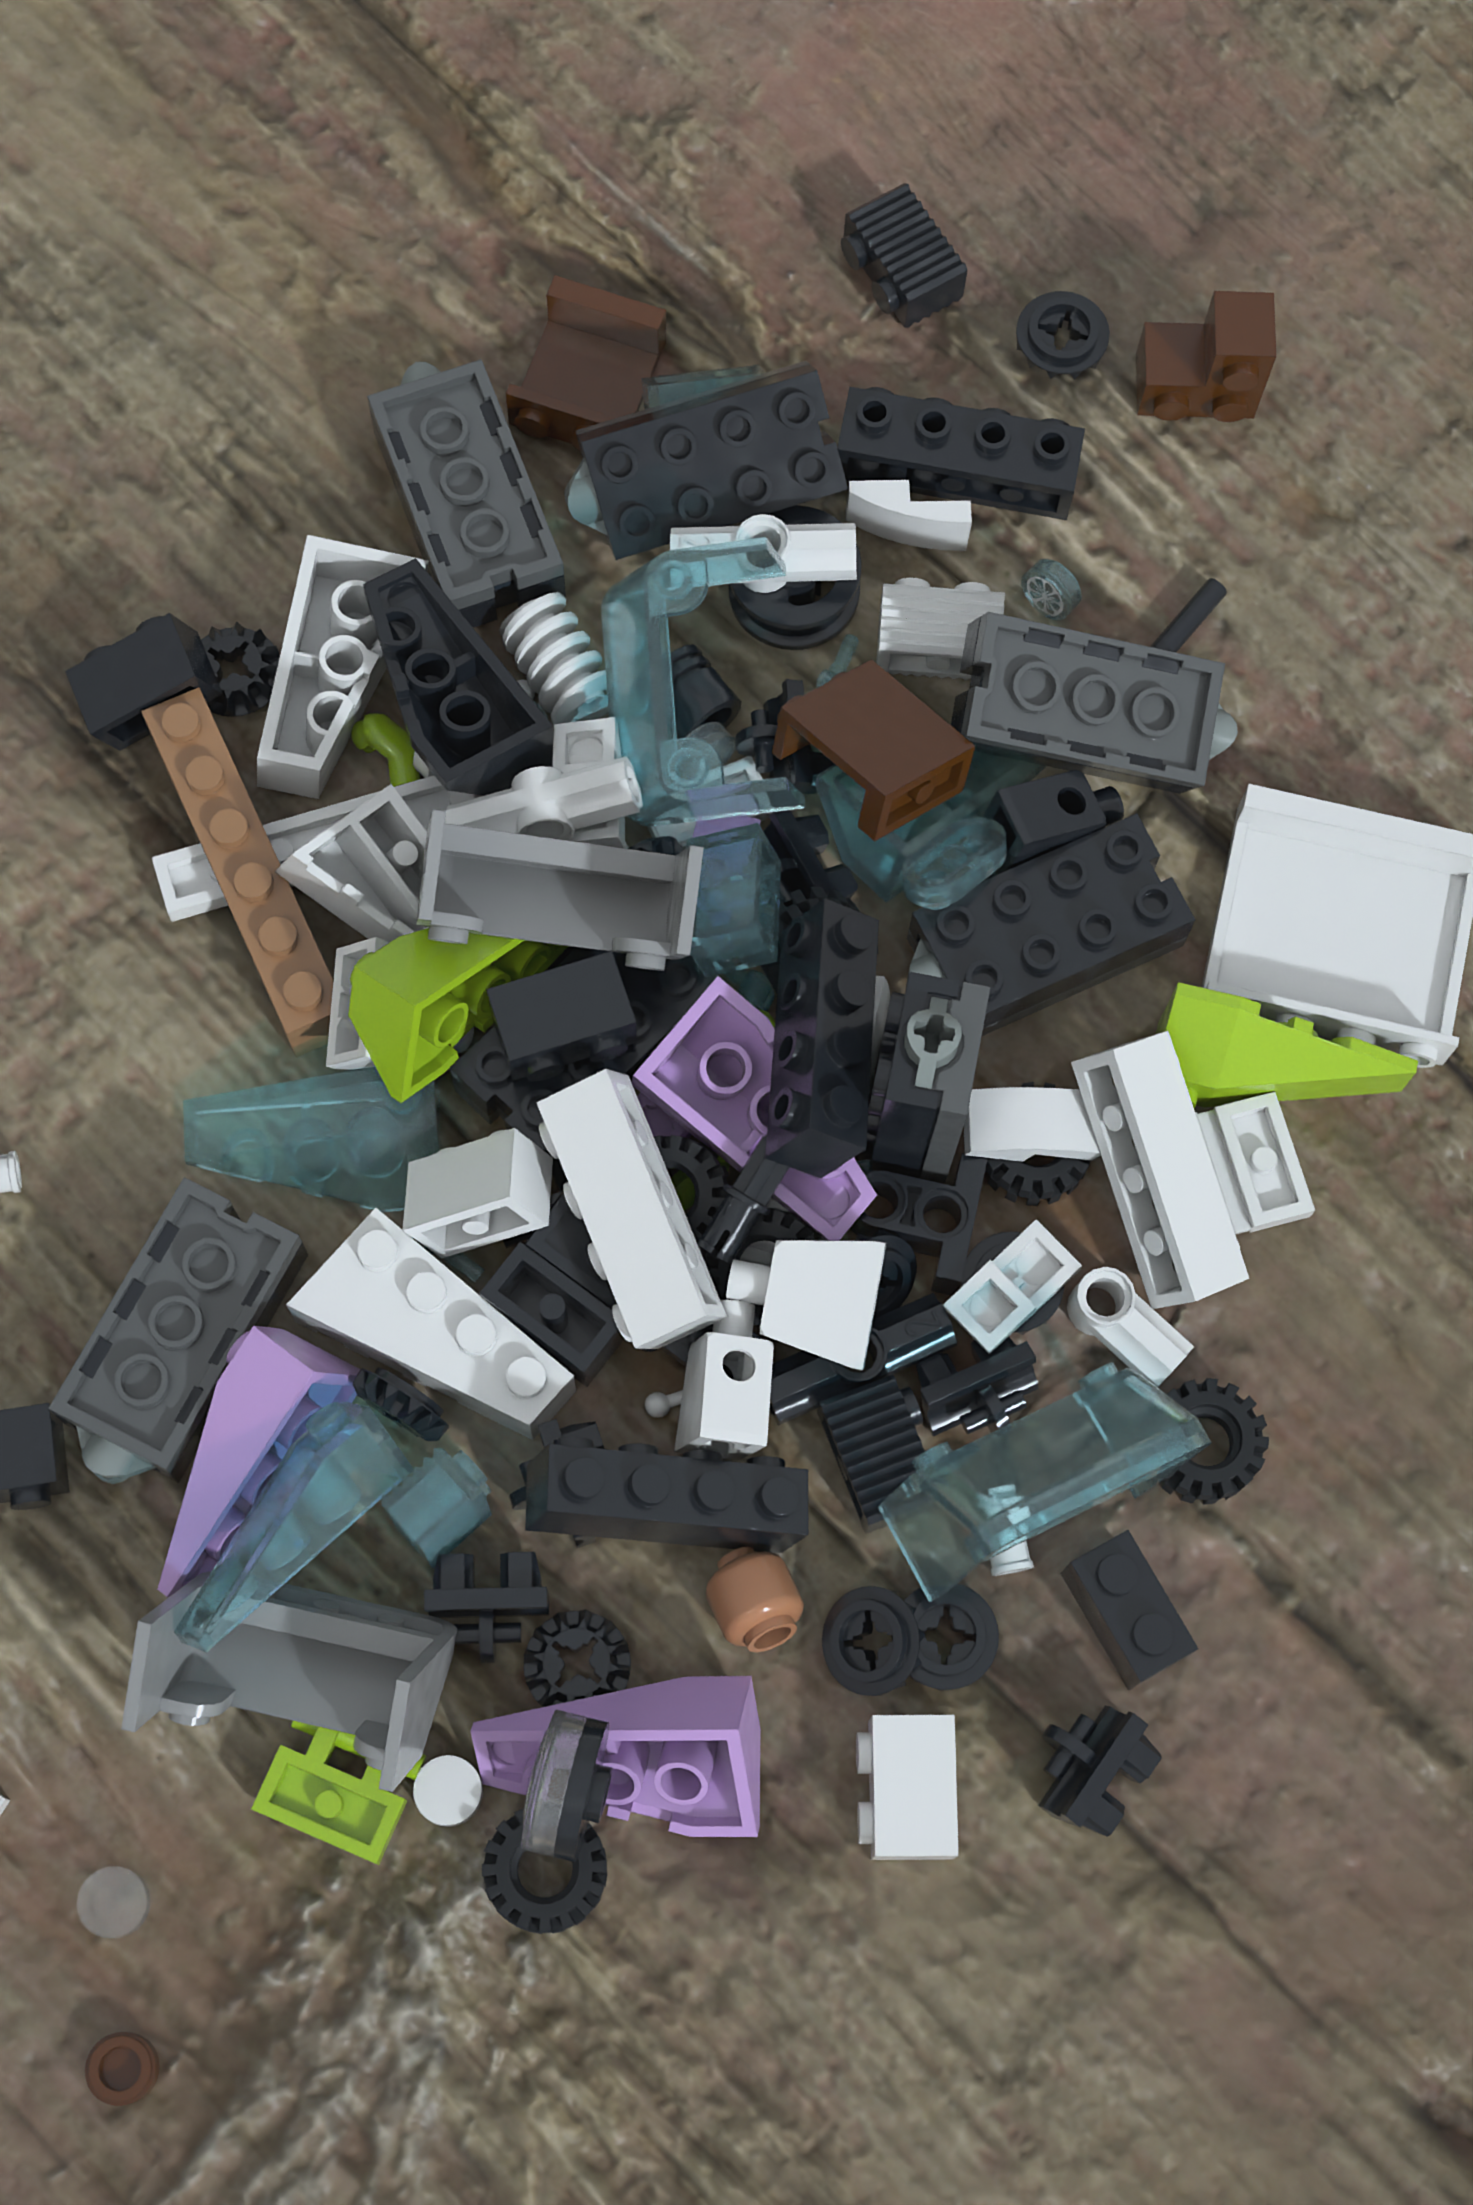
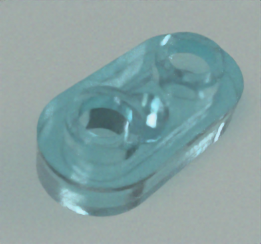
[902,817,1007,910]

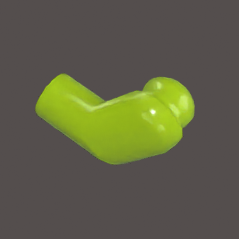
[351,713,420,787]

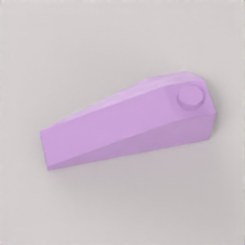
[631,976,877,1240]
[157,1326,360,1597]
[470,1676,761,1837]

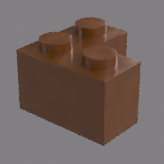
[1136,291,1276,422]

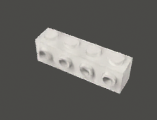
[1071,1031,1250,1309]
[536,1069,727,1349]

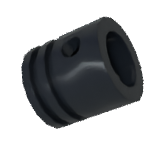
[640,644,742,749]

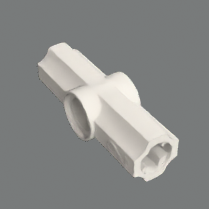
[670,514,857,593]
[445,756,643,841]

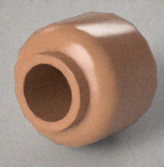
[705,1547,804,1653]

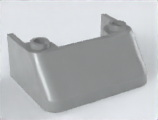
[416,810,704,971]
[121,1571,457,1792]

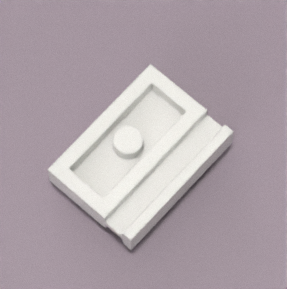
[1195,1092,1315,1235]

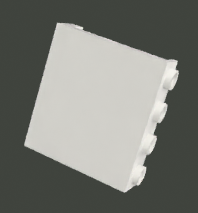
[1202,784,1473,1068]

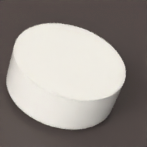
[413,1755,483,1827]

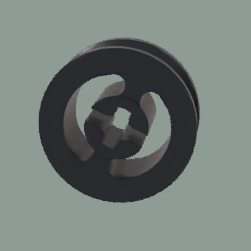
[728,505,861,650]

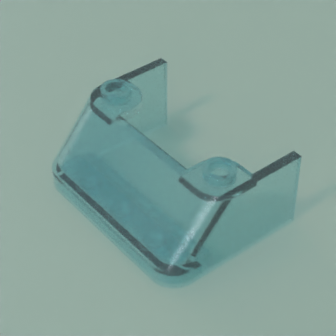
[601,537,806,827]
[878,1363,1212,1603]

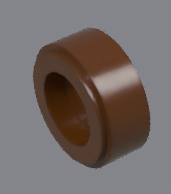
[85,2032,160,2106]

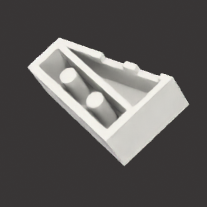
[275,784,429,942]

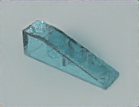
[183,1067,442,1212]

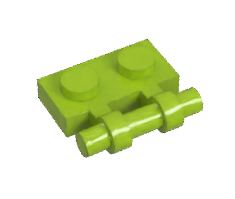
[251,1721,427,1865]

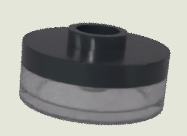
[521,1709,613,1863]

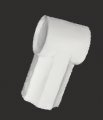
[1067,1267,1194,1390]

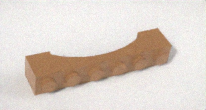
[141,687,333,1058]

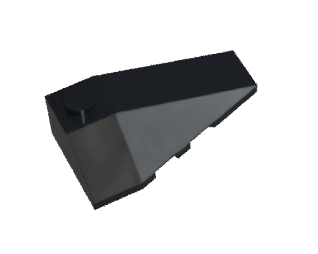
[363,558,553,796]

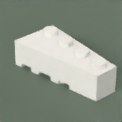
[257,535,429,799]
[286,1208,576,1440]

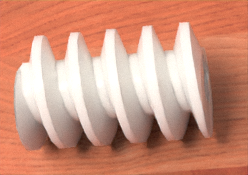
[499,592,615,726]

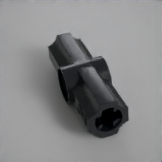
[769,1292,957,1426]

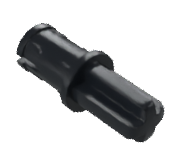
[696,1134,790,1264]

